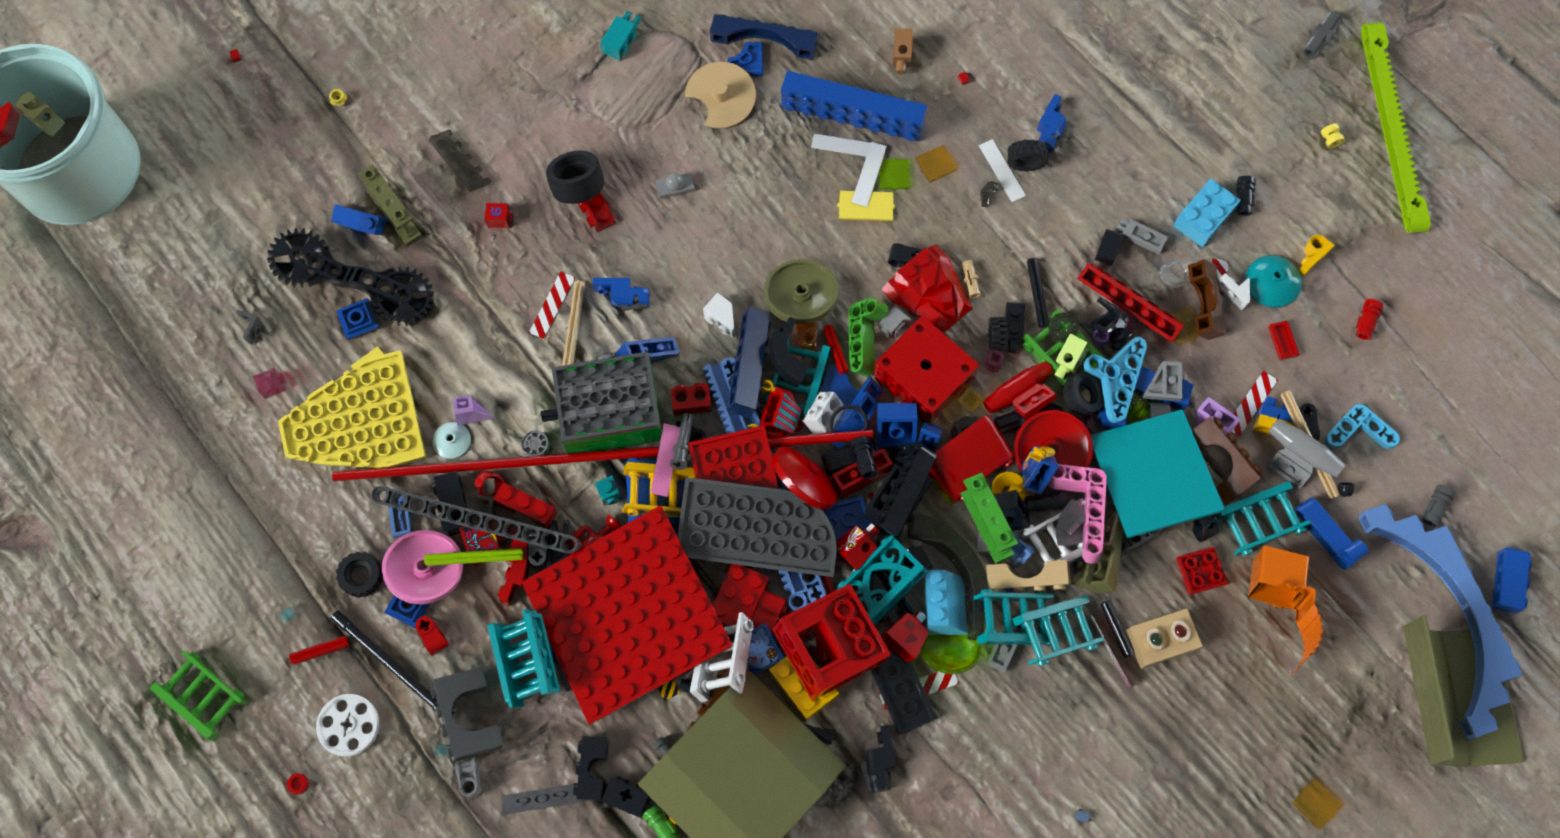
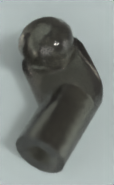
[980,181,998,207]

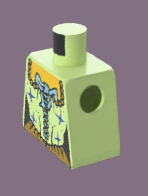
[1054,333,1090,380]

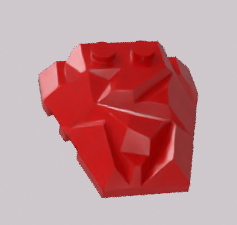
[881,244,973,332]

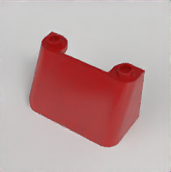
[929,415,1015,504]

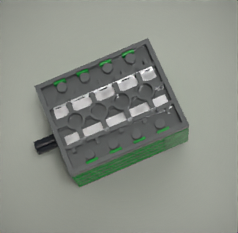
[540,352,663,454]

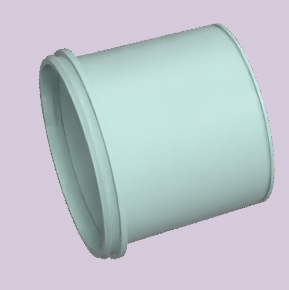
[0,44,140,225]

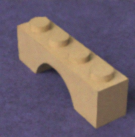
[986,560,1071,593]

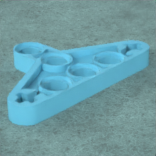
[1083,337,1147,423]

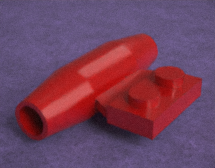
[983,361,1057,419]

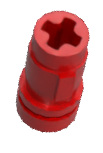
[1356,299,1384,340]

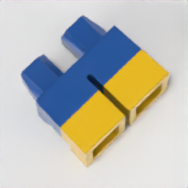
[1252,397,1295,436]

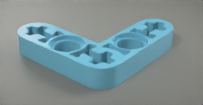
[1324,404,1400,449]

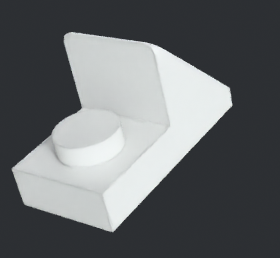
[1218,273,1250,311]

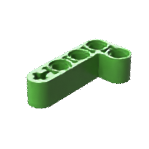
[849,298,888,377]

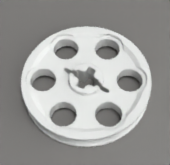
[316,694,380,757]

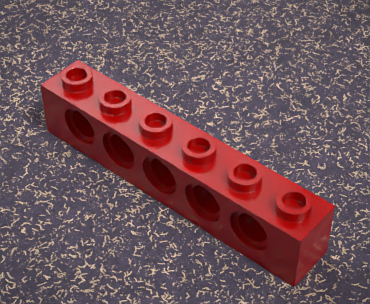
[1077,262,1186,342]

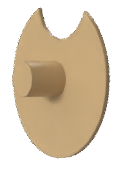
[685,62,756,128]

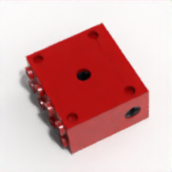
[874,315,979,424]

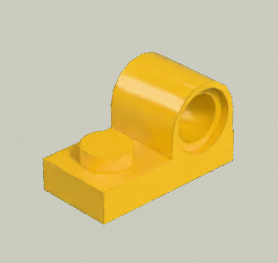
[1299,234,1335,276]

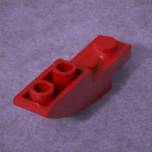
[498,528,530,606]

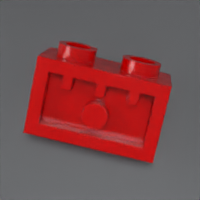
[578,193,616,233]

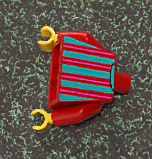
[747,380,803,438]

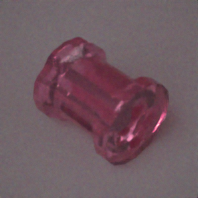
[985,350,1004,372]

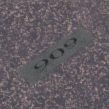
[501,784,583,815]

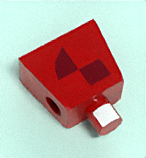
[880,611,929,662]

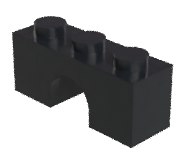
[573,736,609,802]

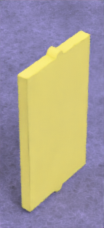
[838,191,895,221]

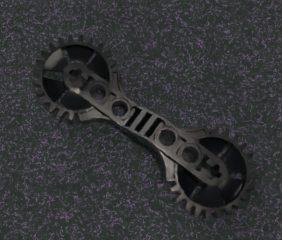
[267,228,434,327]

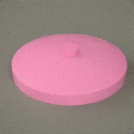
[382,530,464,604]

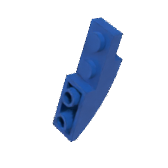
[832,378,884,449]

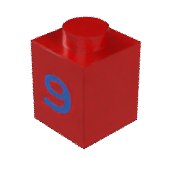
[484,203,513,228]

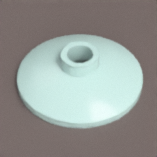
[432,422,471,459]

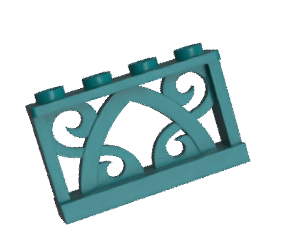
[837,535,928,626]

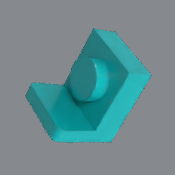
[594,475,622,505]

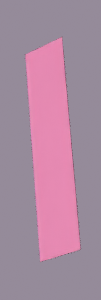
[651,423,680,497]

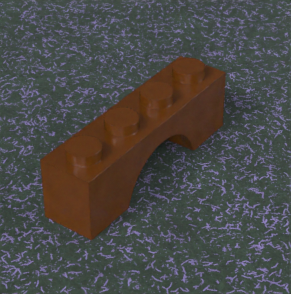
[1188,259,1225,340]

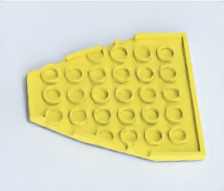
[278,350,427,468]

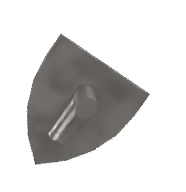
[1056,499,1095,546]

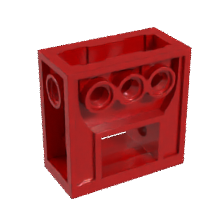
[772,584,891,701]

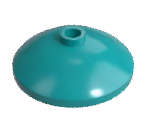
[1245,255,1302,308]

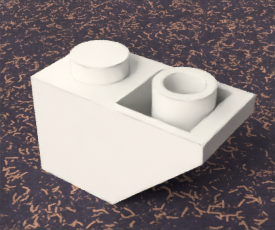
[703,293,735,338]

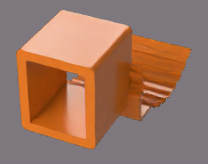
[1248,546,1323,676]

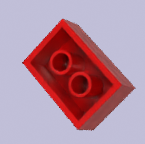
[713,564,770,627]

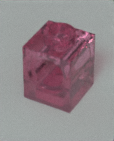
[253,367,287,399]

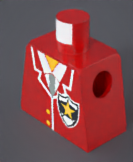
[836,523,879,571]

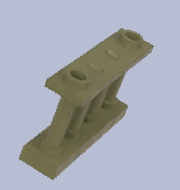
[358,164,422,247]

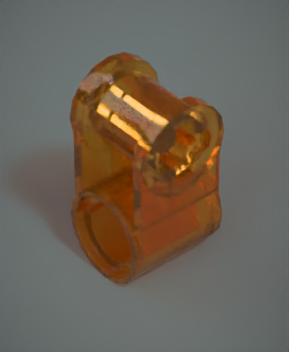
[796,322,817,351]

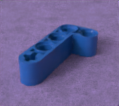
[1294,497,1369,570]

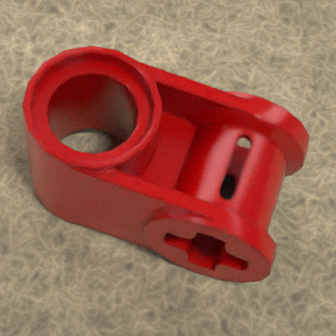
[415,616,450,656]

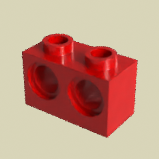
[670,383,712,416]

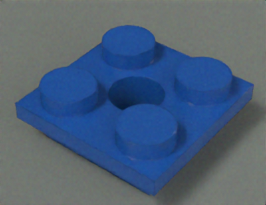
[336,298,380,340]
[384,595,430,629]

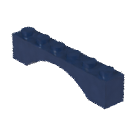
[710,14,818,60]

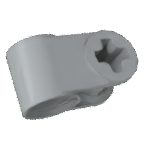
[455,756,481,799]

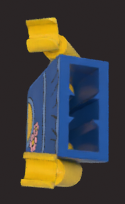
[1007,446,1059,494]

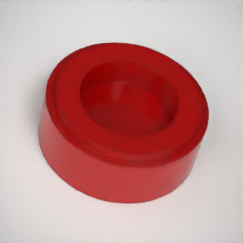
[287,773,310,795]

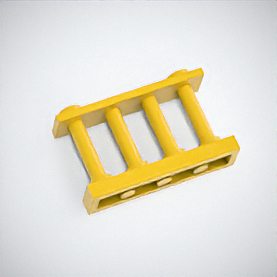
[622,462,695,517]

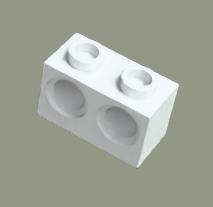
[803,392,844,434]

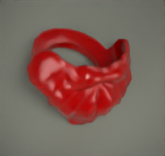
[475,470,505,500]

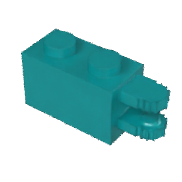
[600,11,642,60]

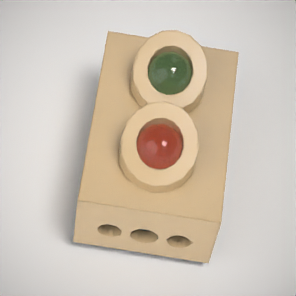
[1126,609,1203,669]

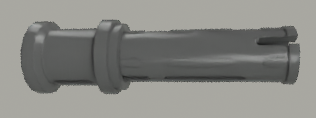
[670,413,694,470]

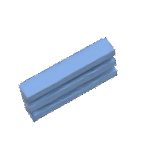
[388,497,413,539]

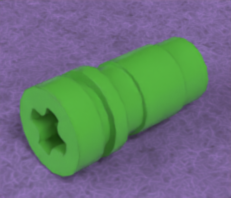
[642,804,681,838]

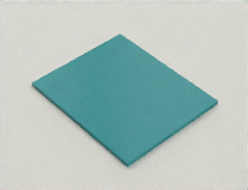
[1090,409,1225,539]

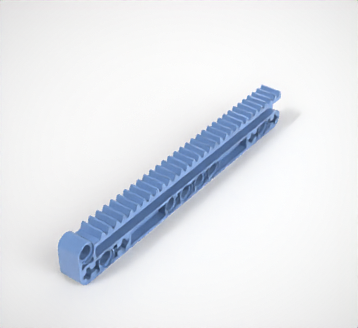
[703,357,826,612]

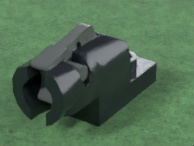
[861,725,896,793]

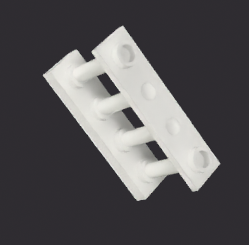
[1021,497,1096,571]
[690,612,753,702]

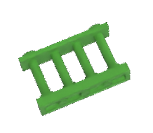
[1022,309,1108,389]
[961,472,1018,564]
[149,650,248,741]

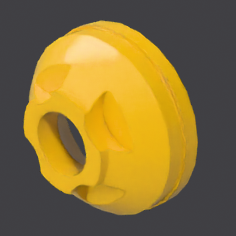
[991,472,1027,500]

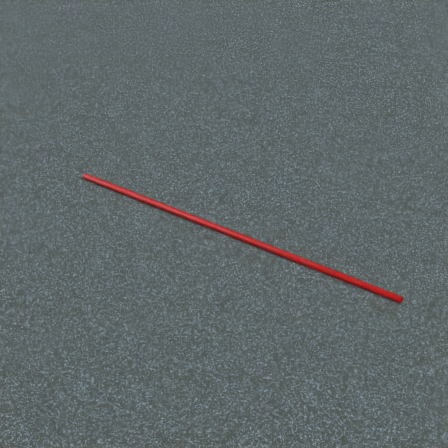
[332,430,873,481]

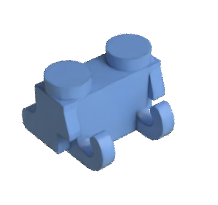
[1011,531,1035,569]

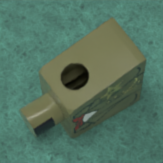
[15,92,65,137]

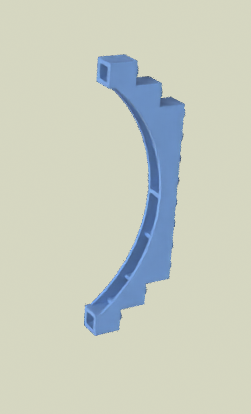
[1358,504,1523,741]

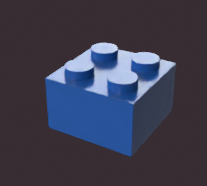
[876,403,918,447]

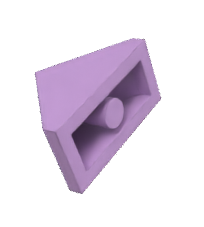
[452,395,496,426]
[1196,397,1241,433]

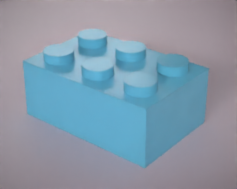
[1173,179,1241,248]

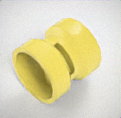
[1321,123,1345,149]

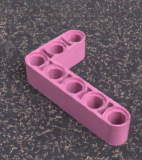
[1048,464,1106,564]

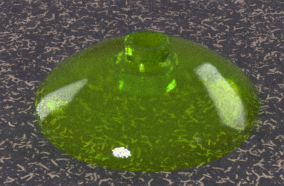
[920,630,981,674]

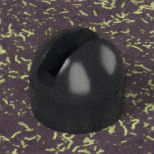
[1338,482,1355,497]

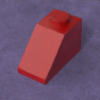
[0,102,21,148]

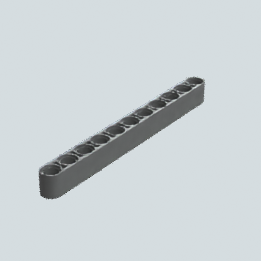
[371,486,581,554]

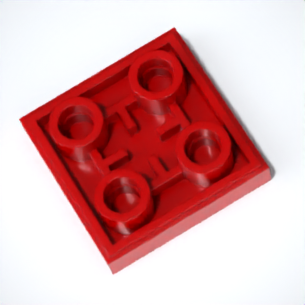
[1176,547,1228,596]

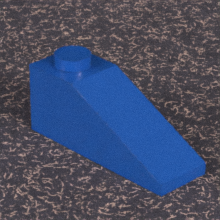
[331,204,387,235]
[616,337,680,363]
[918,423,944,452]

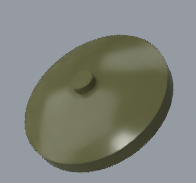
[764,259,839,324]

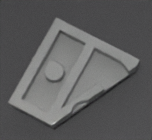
[1143,361,1182,401]

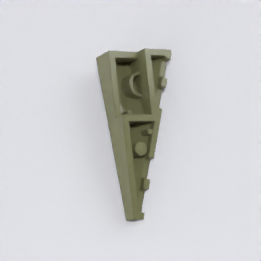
[1071,507,1124,593]

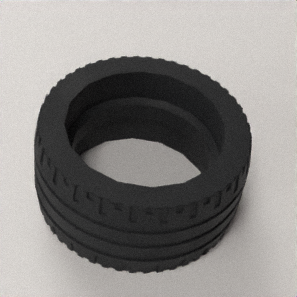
[546,150,604,204]

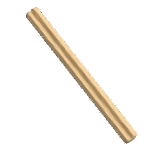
[562,280,585,366]
[1281,390,1339,499]

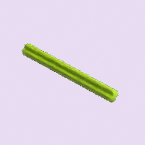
[424,548,524,566]

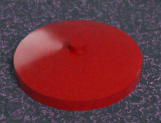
[1014,410,1093,488]
[772,446,838,510]

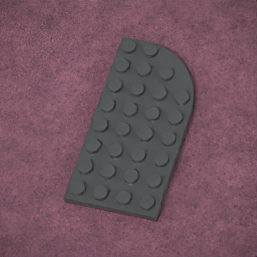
[677,477,837,577]

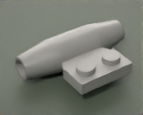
[1267,419,1345,489]

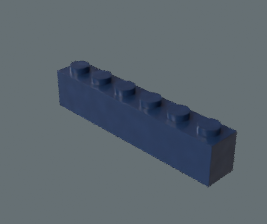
[727,306,771,418]

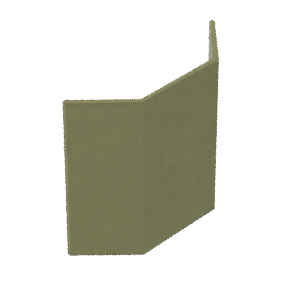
[1403,615,1524,767]
[638,669,846,838]

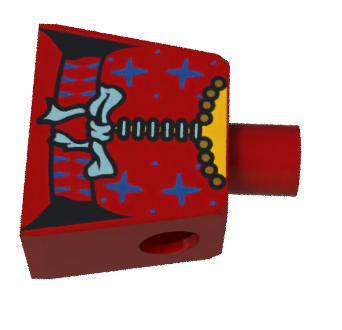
[459,524,506,566]

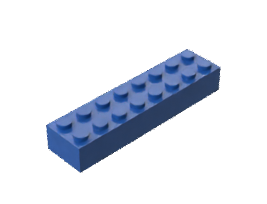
[781,71,927,142]

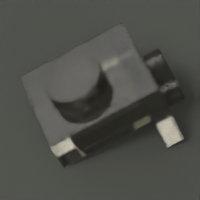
[951,416,978,438]

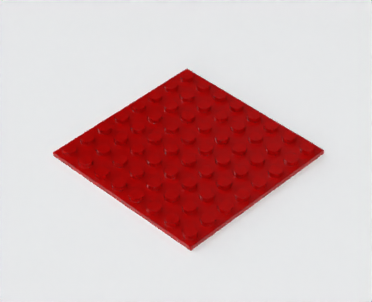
[522,505,733,725]

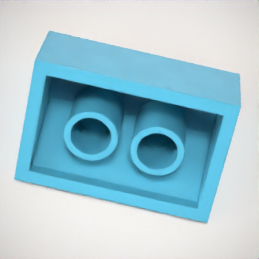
[924,570,967,635]

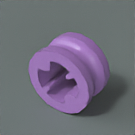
[1091,330,1110,346]

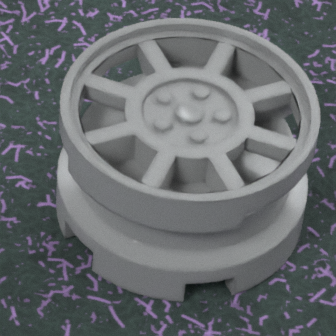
[521,430,551,457]

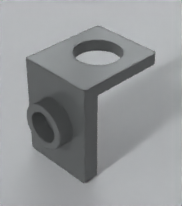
[236,309,263,345]

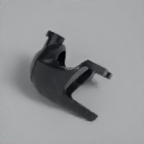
[1082,297,1134,350]

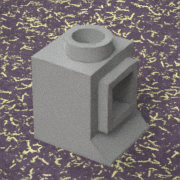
[879,306,911,338]

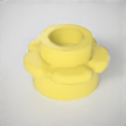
[330,89,347,106]

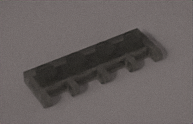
[429,130,491,192]

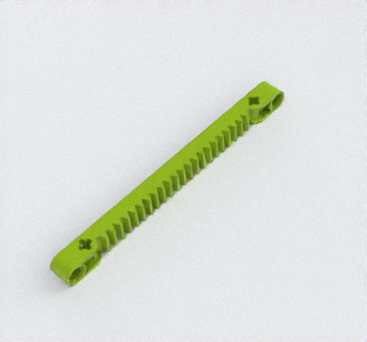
[1361,22,1431,233]

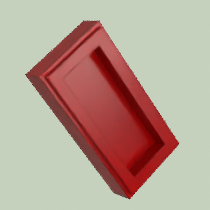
[1268,320,1300,361]

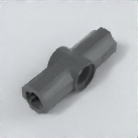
[1302,11,1343,59]

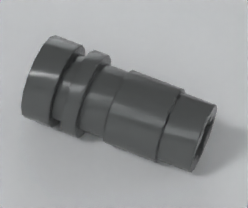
[1422,485,1456,527]

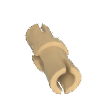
[962,260,981,299]

